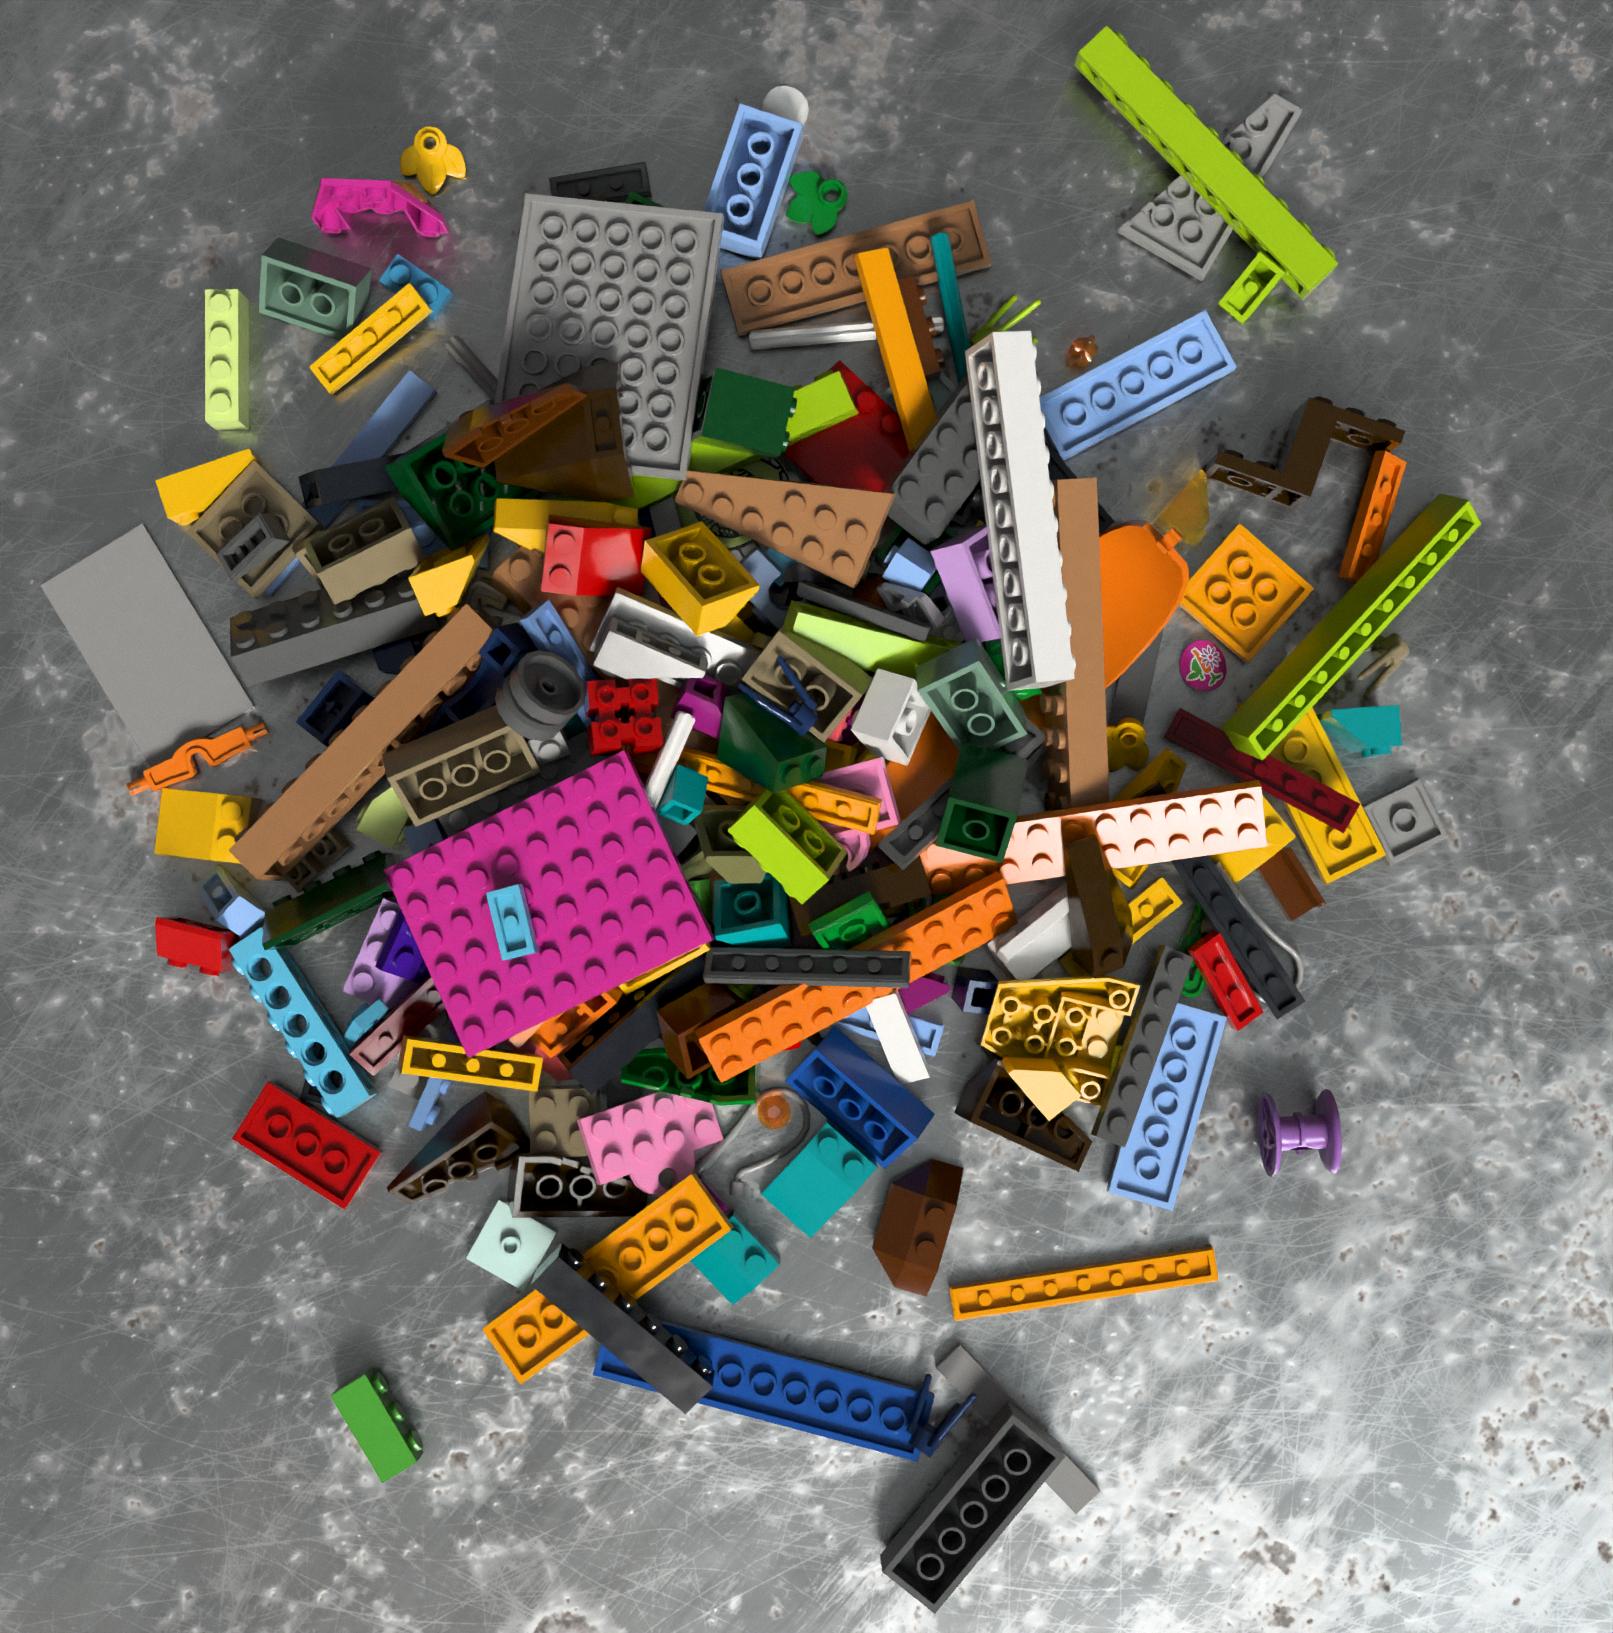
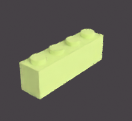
[205,289,249,430]

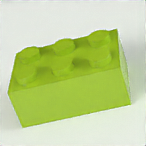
[727,789,848,904]

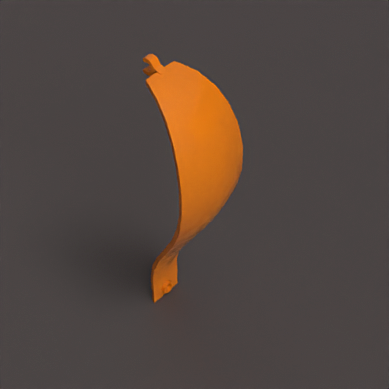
[868,520,1189,853]

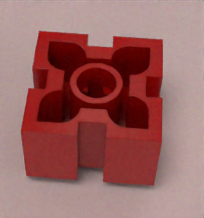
[584,678,663,757]

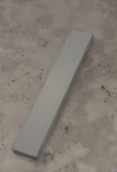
[935,1342,1100,1514]

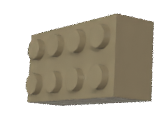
[382,705,541,827]

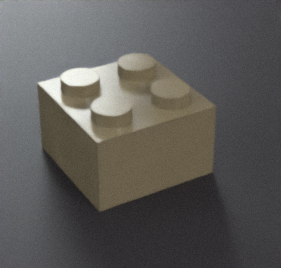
[528,1085,601,1157]

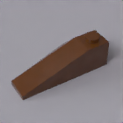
[442,383,588,468]

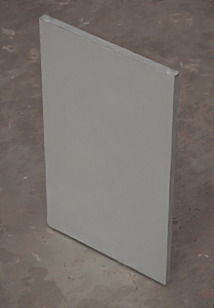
[40,523,255,767]

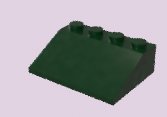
[384,398,541,551]
[262,850,397,950]

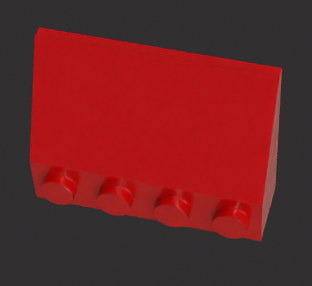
[781,360,909,491]

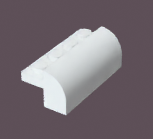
[988,882,1072,981]

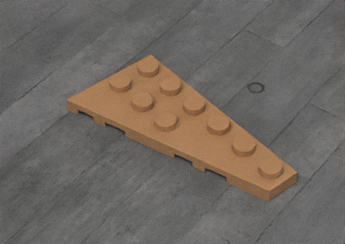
[674,470,896,588]

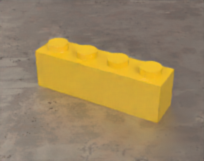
[398,1035,543,1092]

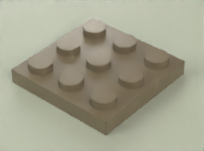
[186,460,324,600]

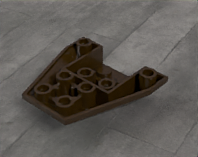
[494,362,635,502]

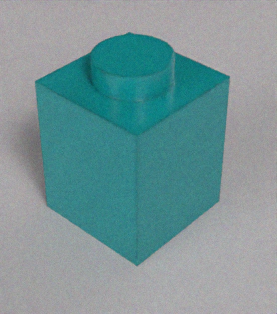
[656,764,708,825]

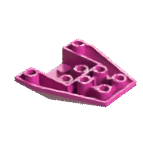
[311,178,449,237]

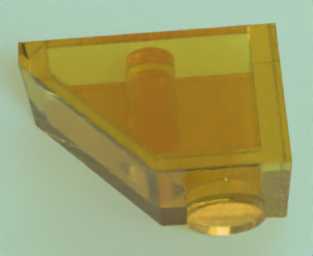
[1152,469,1210,550]

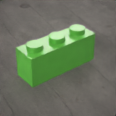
[330,1367,423,1483]

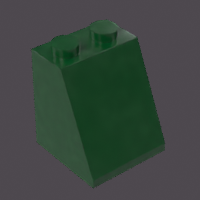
[691,367,797,458]
[717,689,827,793]
[935,742,1029,863]

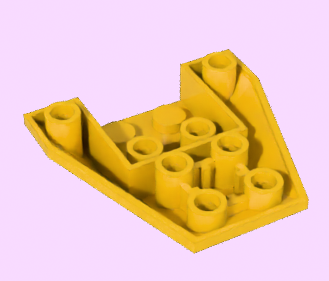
[981,975,1140,1106]

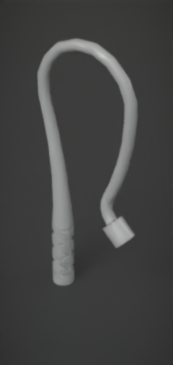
[1201,860,1304,1002]
[668,1087,810,1196]

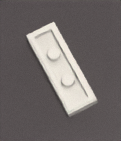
[866,988,931,1085]

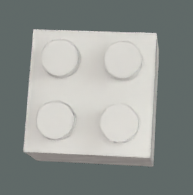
[851,669,931,766]

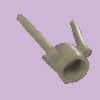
[1357,633,1410,699]

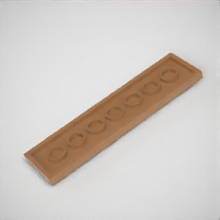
[720,200,992,337]

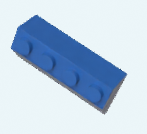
[785,1026,935,1169]

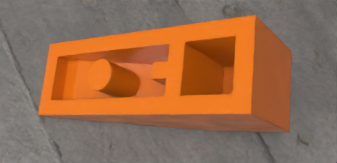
[530,986,623,1058]

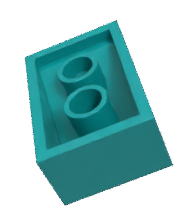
[761,1118,878,1238]

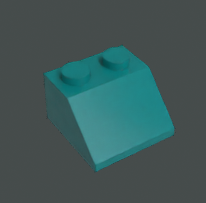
[1317,705,1402,758]
[714,872,792,948]
[690,1209,780,1305]

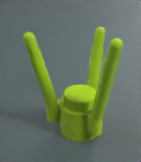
[970,294,1041,346]

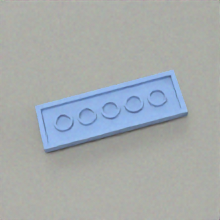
[1039,310,1237,461]
[1106,1003,1227,1211]

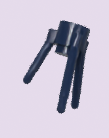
[738,656,820,736]
[906,1374,977,1458]

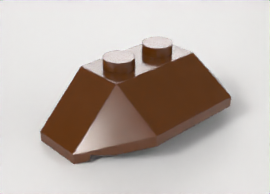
[872,1158,964,1297]

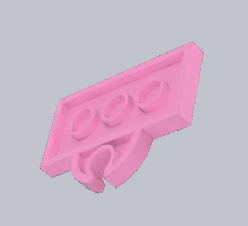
[812,757,901,875]
[577,1091,724,1196]

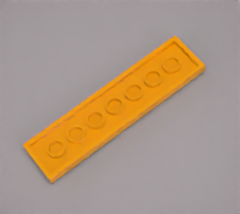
[482,1172,734,1385]

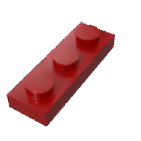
[1187,930,1264,1031]

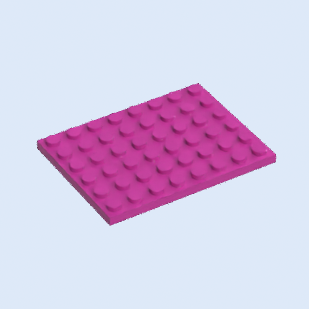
[384,750,715,1057]

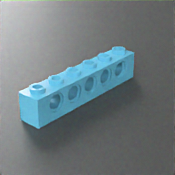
[229,927,379,1118]

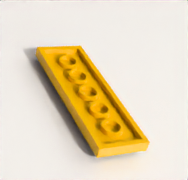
[1235,701,1386,884]

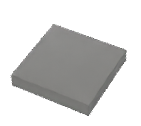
[1362,777,1450,866]

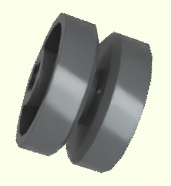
[495,650,586,741]

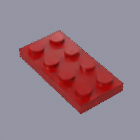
[232,1081,383,1210]

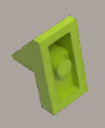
[1218,251,1287,324]

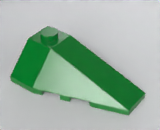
[621,1048,760,1106]

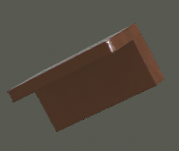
[1256,847,1326,921]

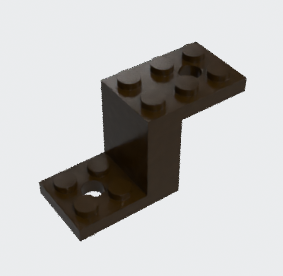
[1202,396,1405,509]

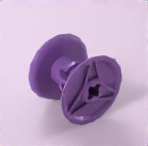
[1257,1089,1342,1177]

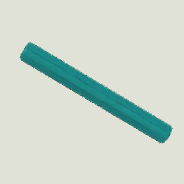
[930,232,971,384]

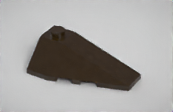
[1064,834,1133,979]
[954,1059,1092,1172]
[387,1091,530,1205]
[507,1153,648,1218]

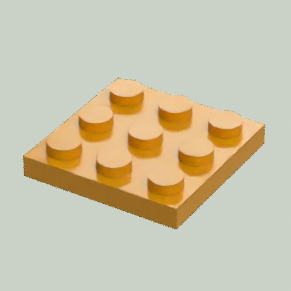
[1179,523,1314,664]

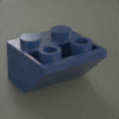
[296,670,376,747]

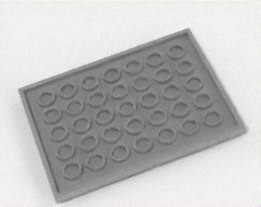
[494,193,724,481]

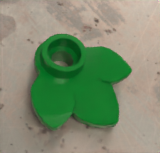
[786,171,848,235]

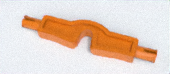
[126,721,270,796]

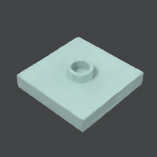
[466,1198,558,1291]

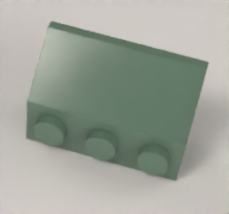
[259,237,372,340]

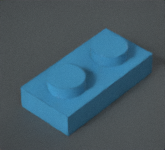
[379,254,453,321]

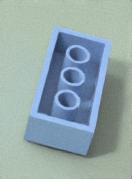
[704,104,803,260]

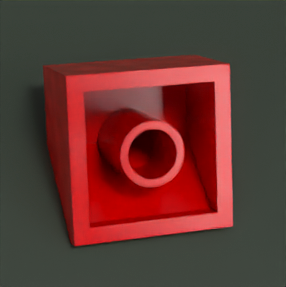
[155,916,240,976]

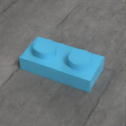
[486,884,539,961]
[342,999,388,1048]

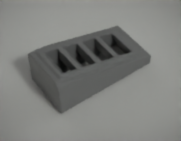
[216,512,290,581]

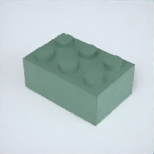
[916,637,1028,751]

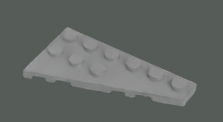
[1118,94,1303,281]

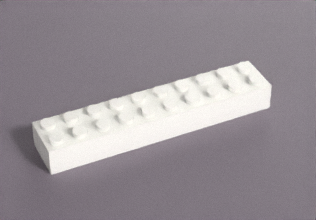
[965,331,1076,691]

